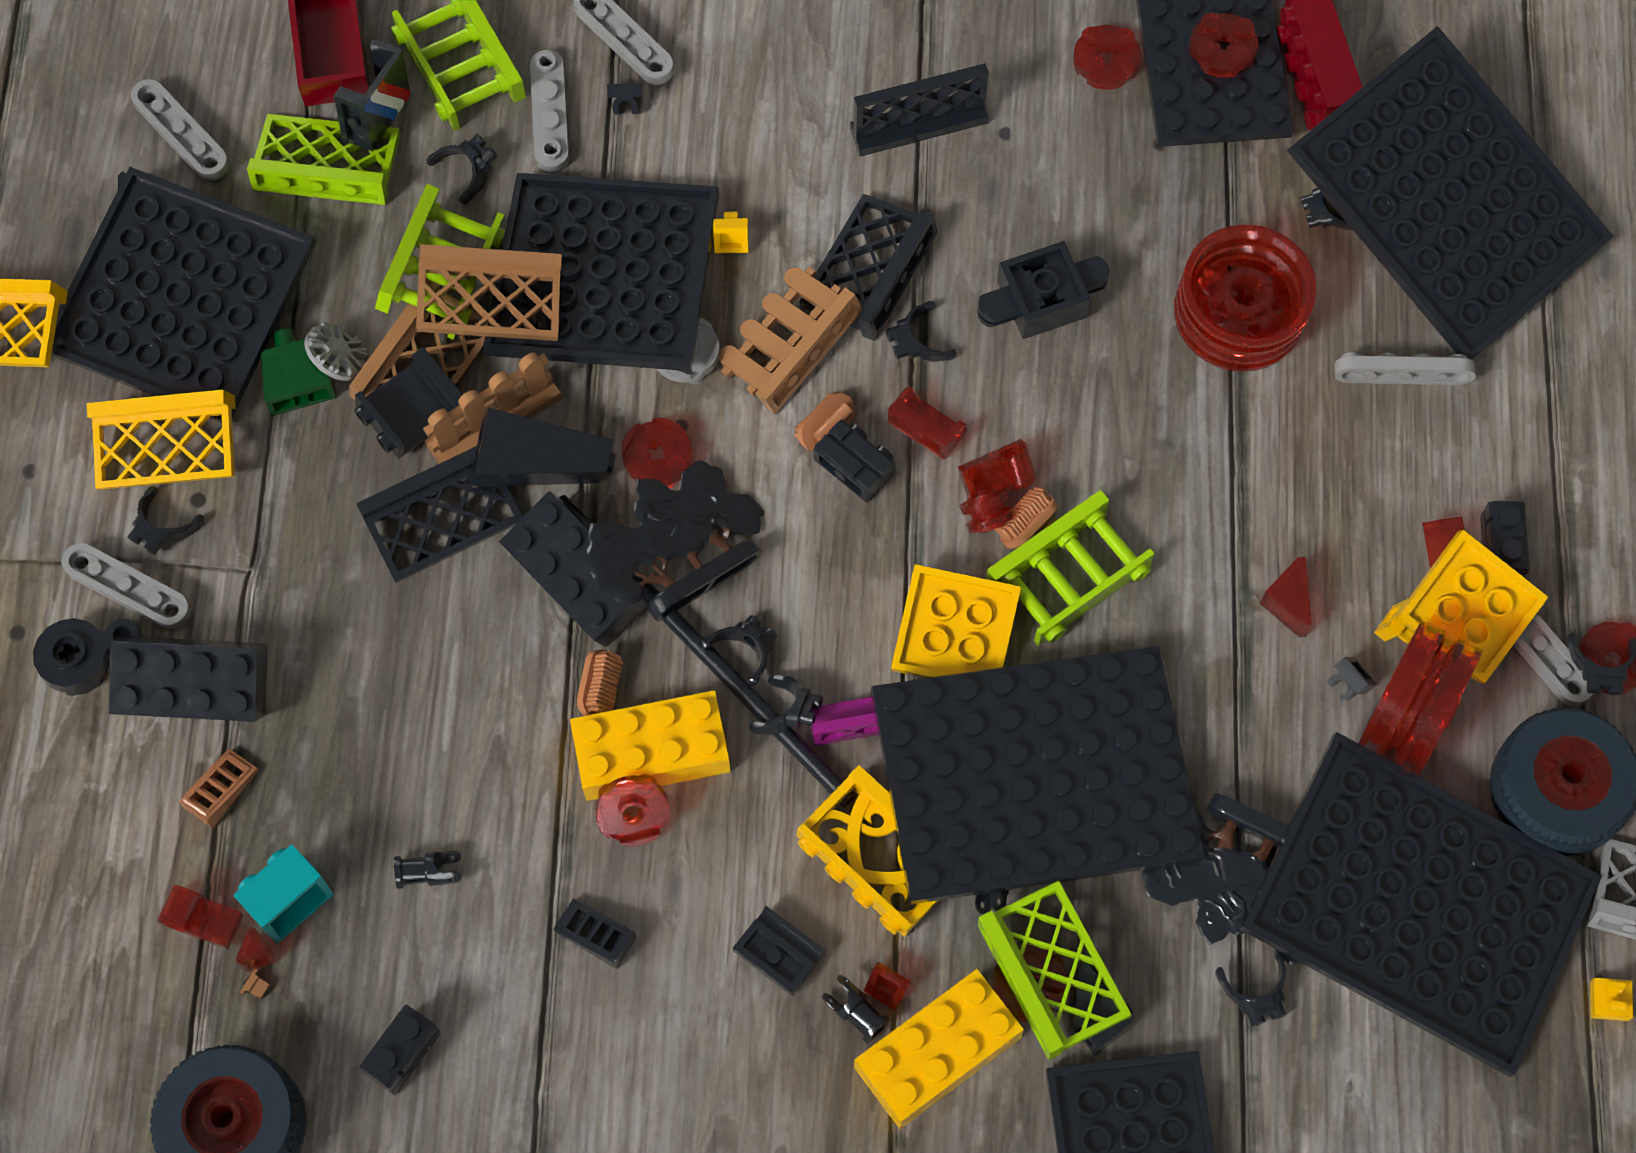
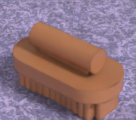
[794,392,855,451]
[995,487,1058,549]
[576,649,624,716]

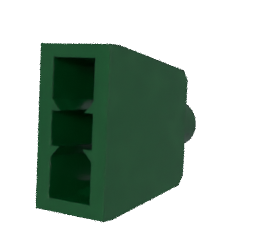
[261,328,336,416]

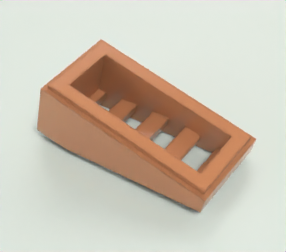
[179,749,259,829]

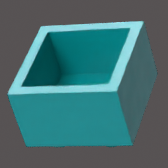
[233,844,334,945]

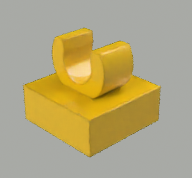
[713,211,749,253]
[1374,599,1419,643]
[1590,978,1633,1021]

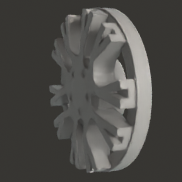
[304,322,368,381]

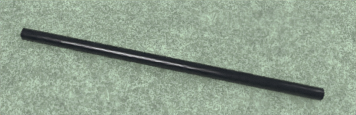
[559,495,856,807]

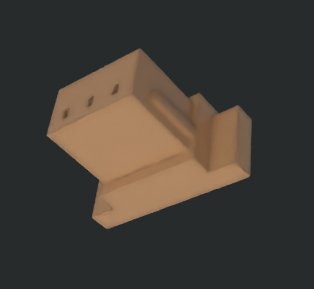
[240,969,270,999]

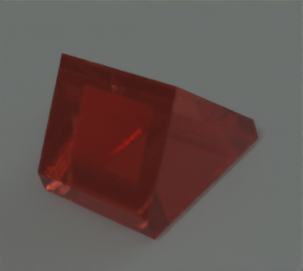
[235,927,277,972]
[863,962,912,1010]

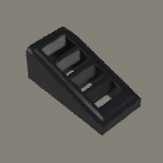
[553,898,637,969]

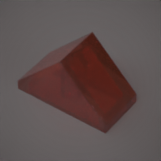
[1260,557,1312,637]

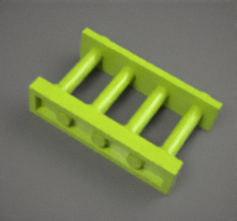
[390,0,526,131]
[375,184,506,340]
[986,489,1154,647]

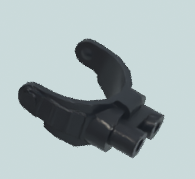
[426,133,498,204]
[1300,188,1353,231]
[885,301,957,362]
[127,486,204,555]
[701,615,777,686]
[1567,633,1636,695]
[749,675,823,735]
[1215,949,1286,1027]

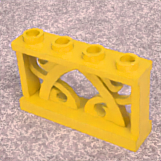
[796,765,939,937]

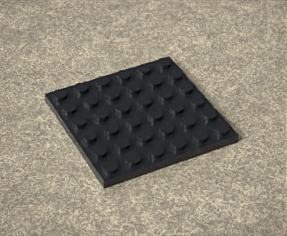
[39,167,317,423]
[483,173,719,371]

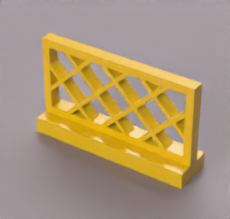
[0,279,68,368]
[87,390,236,490]

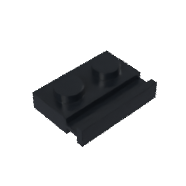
[733,906,826,997]

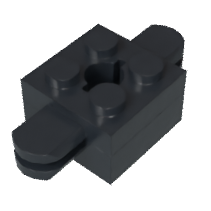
[977,241,1110,339]

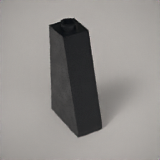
[469,407,615,486]

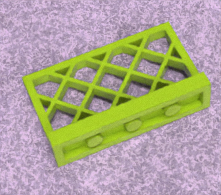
[247,114,401,205]
[978,881,1132,1061]

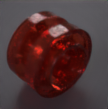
[959,488,1016,533]

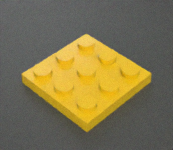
[1395,530,1548,684]
[891,564,1021,678]

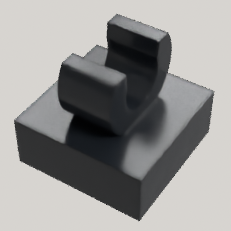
[607,83,643,115]
[1328,657,1377,701]

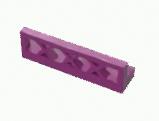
[811,697,879,746]

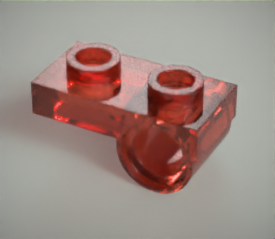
[957,439,1036,502]
[157,885,244,949]

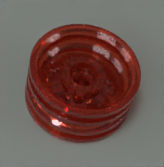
[1173,225,1316,372]
[1358,619,1483,776]

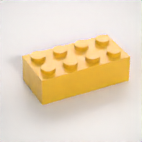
[570,690,731,801]
[854,969,1024,1129]

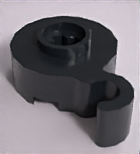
[33,618,144,696]

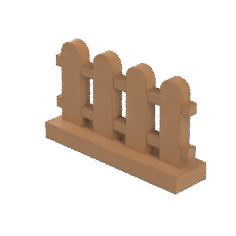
[718,267,863,415]
[423,352,562,464]

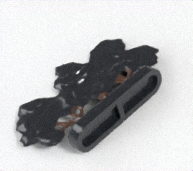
[586,461,765,622]
[1142,793,1300,965]

